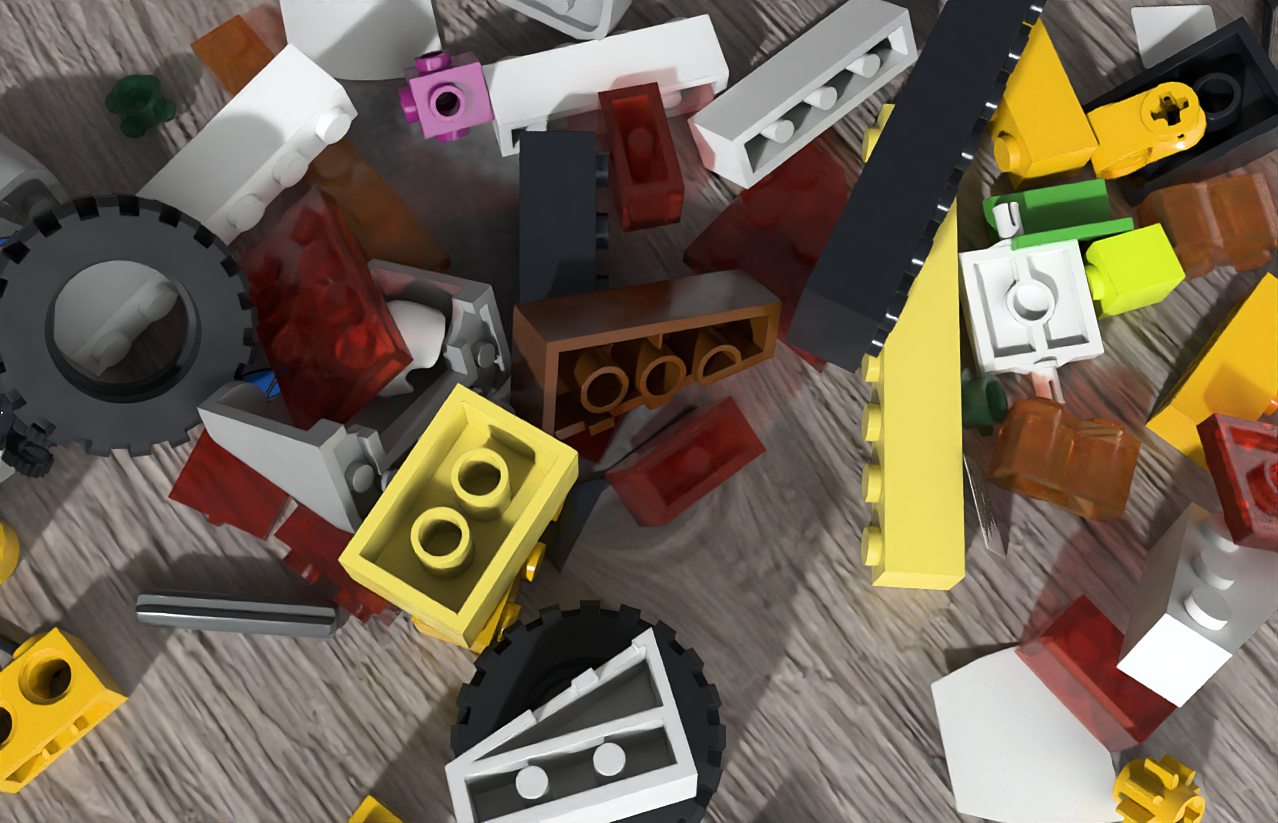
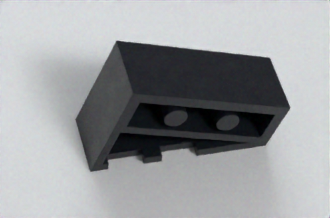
[519,131,609,304]

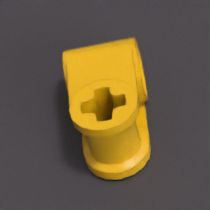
[1085,81,1207,180]

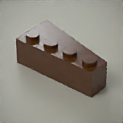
[510,268,783,441]

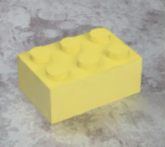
[338,383,579,649]

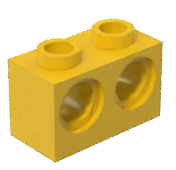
[0,627,128,794]

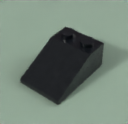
[1082,16,1278,208]

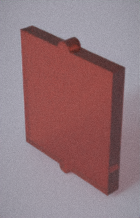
[168,427,289,541]

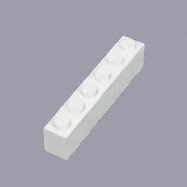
[54,42,358,376]

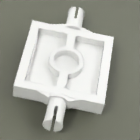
[958,202,1104,410]

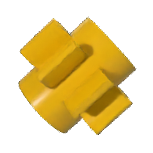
[1112,754,1205,823]

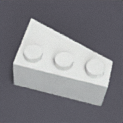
[1116,502,1278,707]
[444,627,698,823]

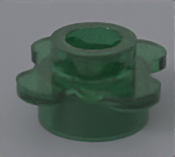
[105,75,177,138]
[960,368,1008,437]

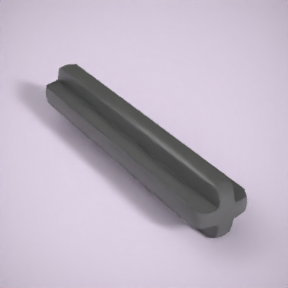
[135,588,339,639]

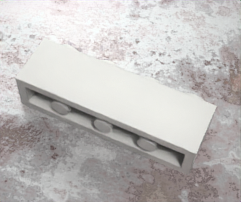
[687,0,918,189]
[481,14,729,157]

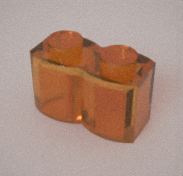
[1135,174,1278,281]
[986,396,1141,523]

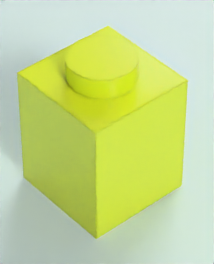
[1082,223,1186,320]

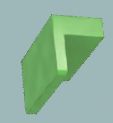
[982,178,1134,251]

